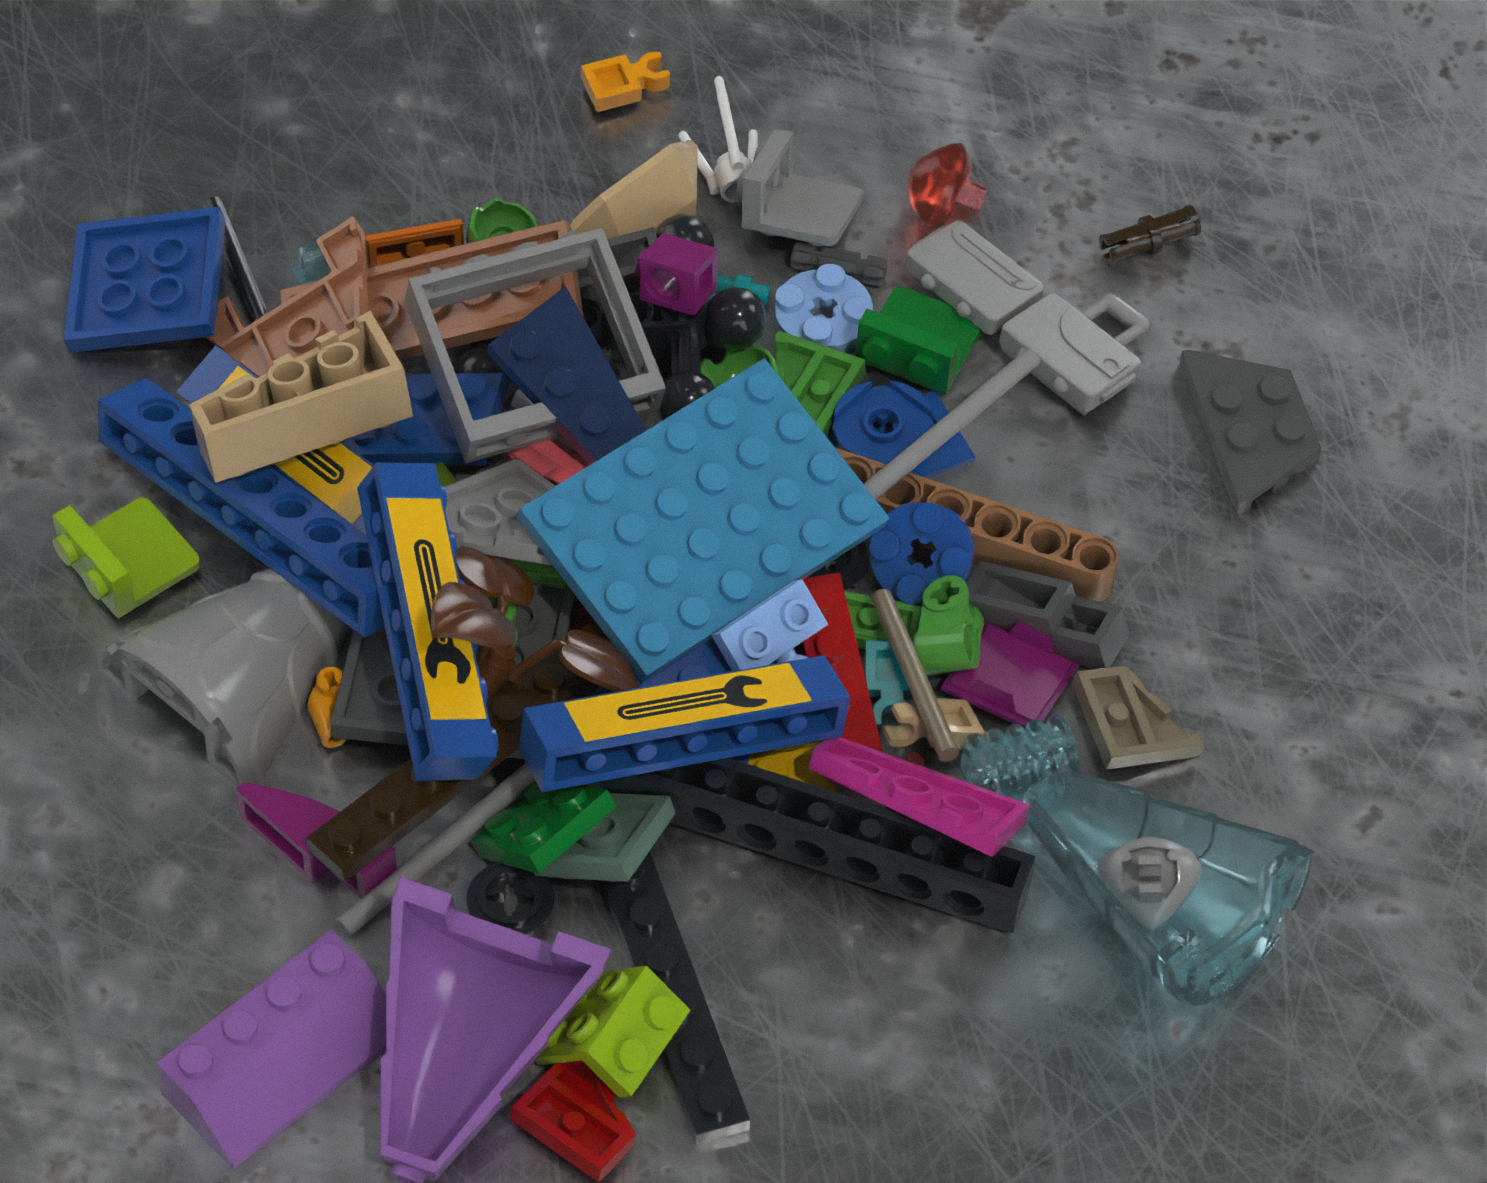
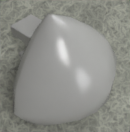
[1097,836,1202,931]

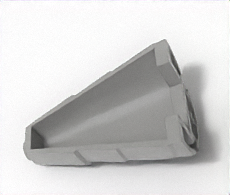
[97,568,352,787]

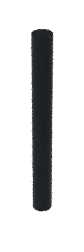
[203,197,268,323]

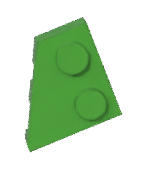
[775,330,866,437]

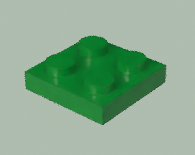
[471,781,617,874]

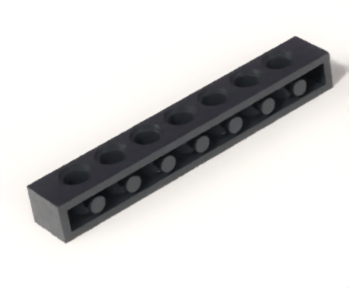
[604,758,1036,934]

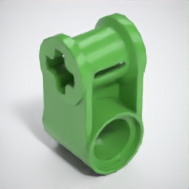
[914,575,984,676]

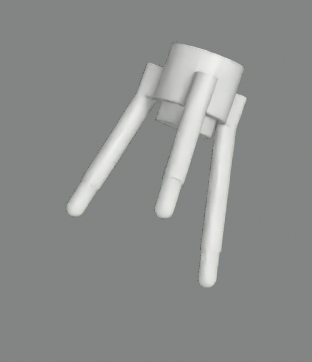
[678,76,758,202]

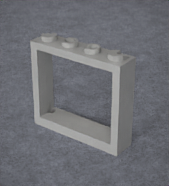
[405,228,666,464]

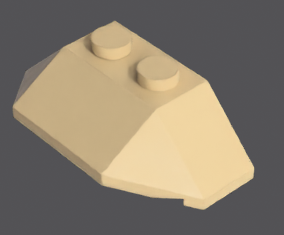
[570,140,698,239]

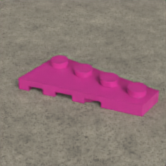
[808,737,1030,857]

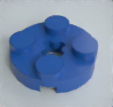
[832,381,934,464]
[869,502,975,605]

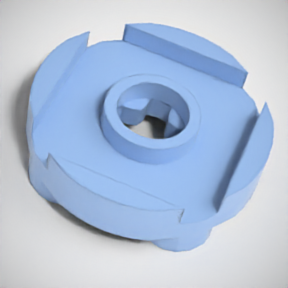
[774,264,873,354]

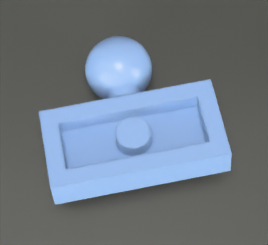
[711,579,828,671]

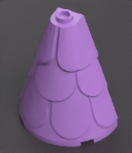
[380,876,611,1183]

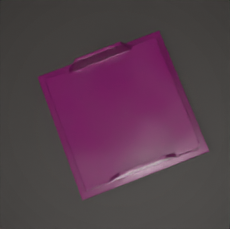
[941,621,1080,733]

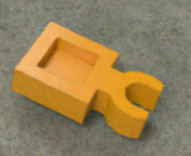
[581,52,670,112]

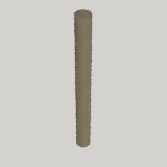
[871,589,959,762]

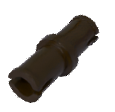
[1099,205,1201,265]

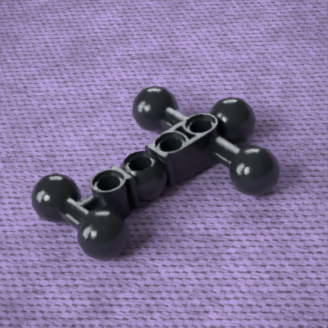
[454,213,767,421]

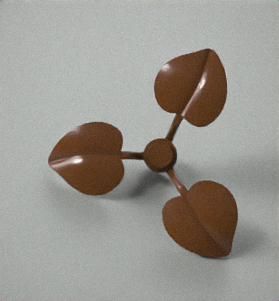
[431,546,639,700]

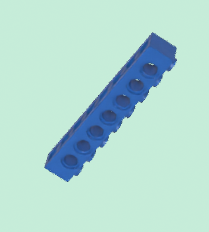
[98,378,385,638]

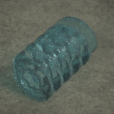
[960,714,1079,794]

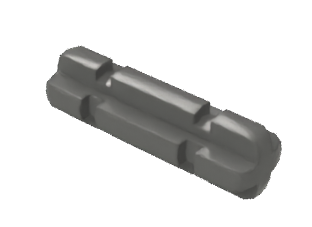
[791,241,888,287]

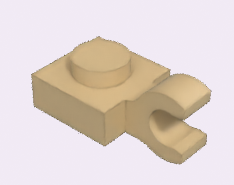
[882,698,985,750]

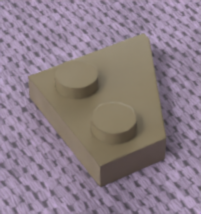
[1072,665,1205,770]

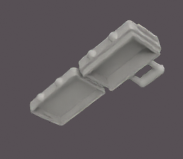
[904,220,1150,416]

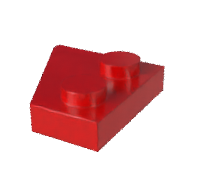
[510,1060,636,1183]

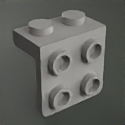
[736,129,863,246]

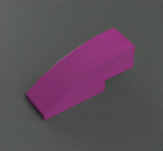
[236,782,397,899]

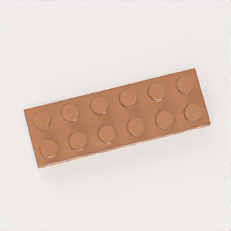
[280,219,583,360]

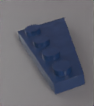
[486,286,646,465]

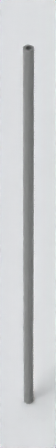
[336,348,1041,937]

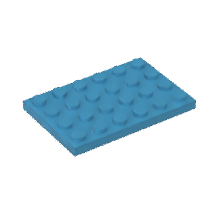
[516,358,890,683]

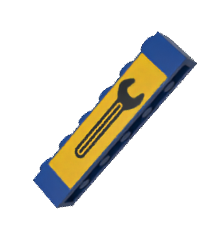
[177,345,374,536]
[357,462,498,781]
[519,655,850,792]

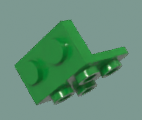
[856,287,982,395]

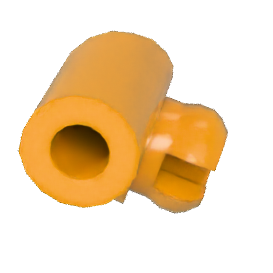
[307,666,347,748]

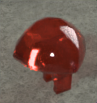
[907,143,988,228]

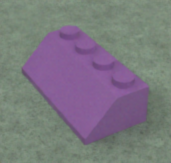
[156,929,386,1170]

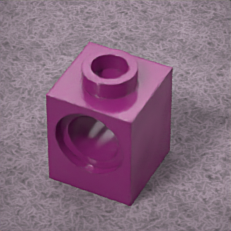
[635,233,717,316]

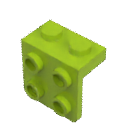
[52,497,200,619]
[535,966,690,1097]

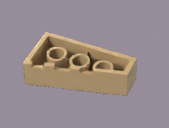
[189,311,413,483]

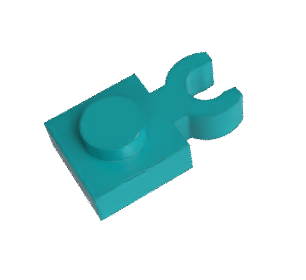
[865,640,914,732]

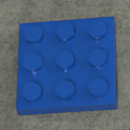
[63,207,226,353]

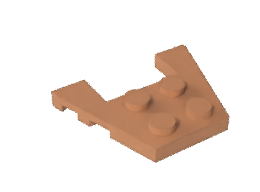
[203,216,369,377]

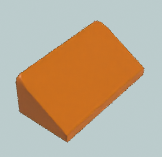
[365,218,464,268]

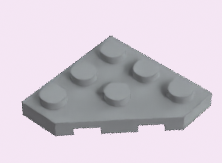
[445,458,555,566]

